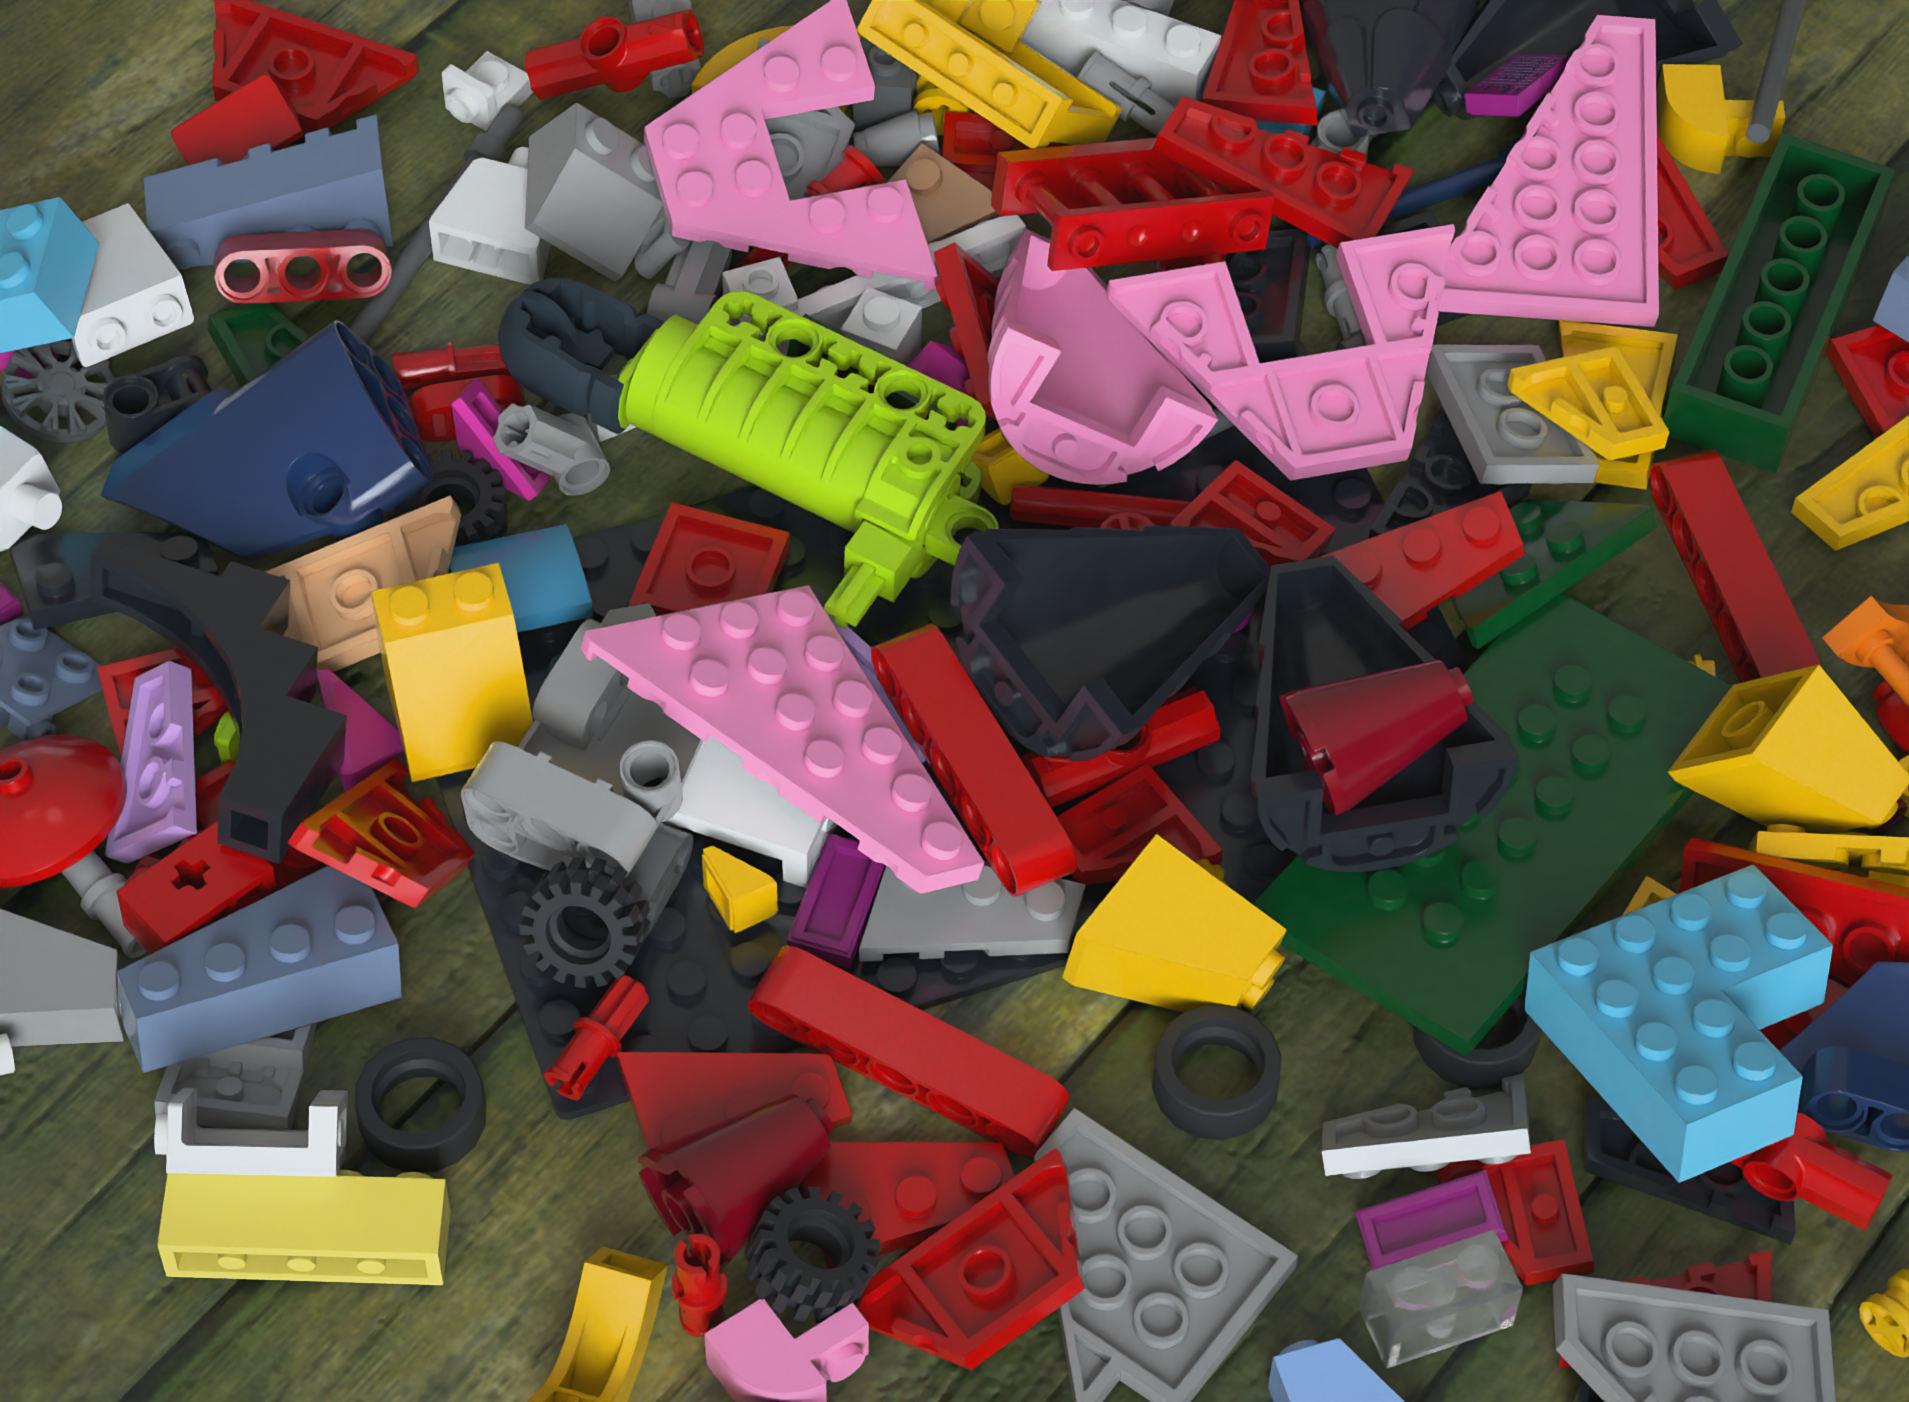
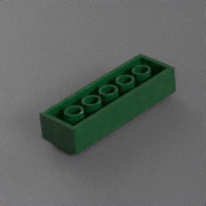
[1663,132,1896,473]

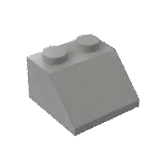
[525,103,663,282]

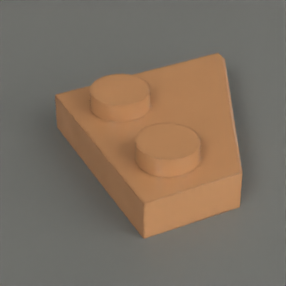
[887,143,999,244]

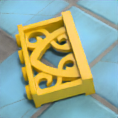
[856,0,1121,149]

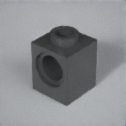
[853,39,918,131]

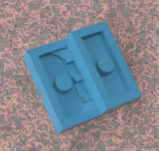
[449,524,593,633]

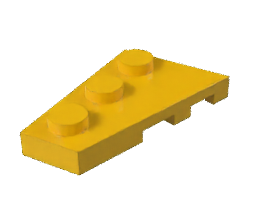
[1558,320,1678,489]
[1748,824,1909,878]

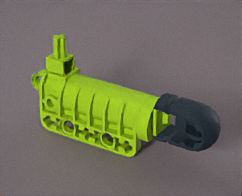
[498,278,998,629]

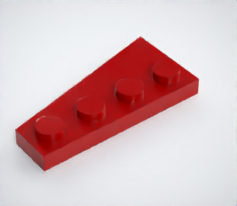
[1318,491,1525,631]
[1678,838,1909,989]

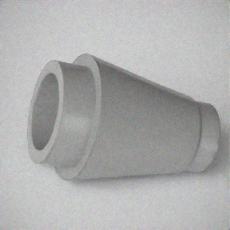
[853,109,941,167]

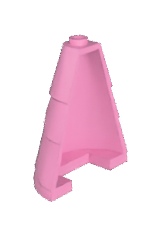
[987,229,1218,485]

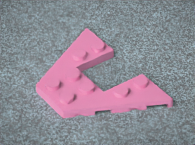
[644,0,938,290]
[1106,224,1455,481]

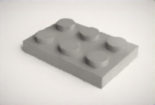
[1426,345,1600,485]

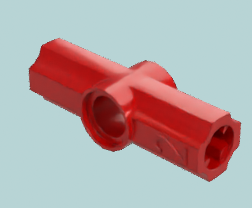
[525,9,704,100]
[1022,687,1220,808]
[1730,1112,1893,1231]

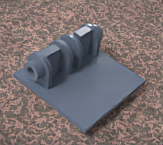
[0,614,103,741]

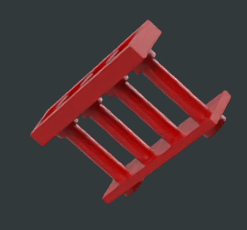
[991,138,1275,271]

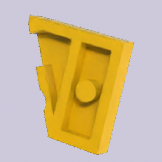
[1507,345,1669,461]

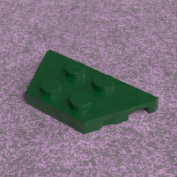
[1451,499,1657,649]

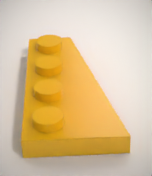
[1791,415,1909,551]

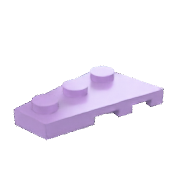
[105,661,197,864]

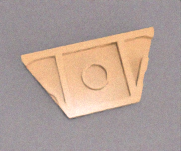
[266,495,461,672]

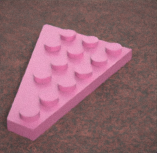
[1438,15,1659,327]
[581,585,984,894]

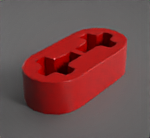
[409,375,527,442]

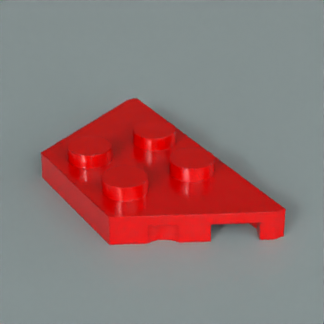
[212,0,419,132]
[287,758,475,909]
[856,1148,1085,1370]

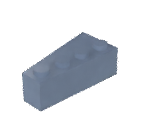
[144,114,393,269]
[116,866,402,1073]

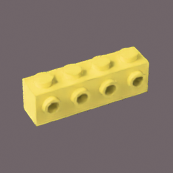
[157,1170,451,1285]

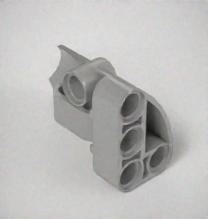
[461,603,703,879]

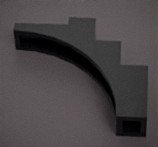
[91,538,347,864]

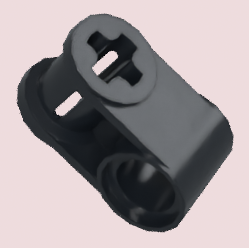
[102,355,213,454]

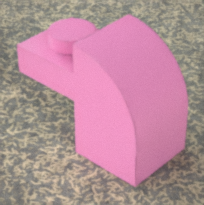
[704,1299,869,1402]

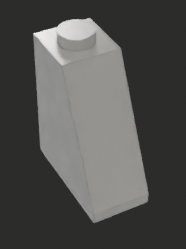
[0,909,125,1047]

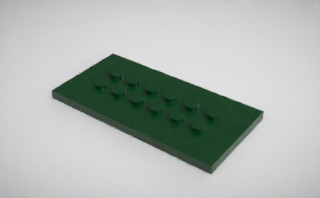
[1253,593,1732,1057]

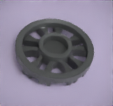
[1,339,115,443]

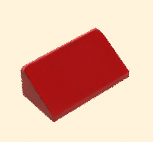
[171,73,306,166]

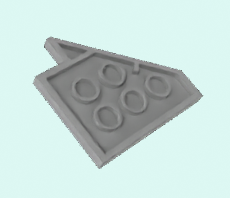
[1034,1108,1298,1402]
[1553,1273,1836,1402]

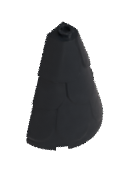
[1299,0,1481,138]
[1432,0,1743,121]
[951,525,1271,762]
[1251,556,1519,872]

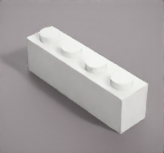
[1021,0,1221,107]

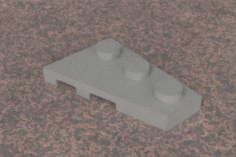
[859,860,1085,962]

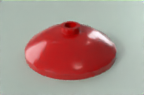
[0,735,127,888]

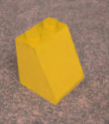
[371,563,533,782]
[1668,664,1909,834]
[1062,834,1287,1012]

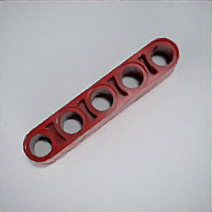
[1649,450,1822,683]
[871,623,1077,897]
[747,945,1070,1158]

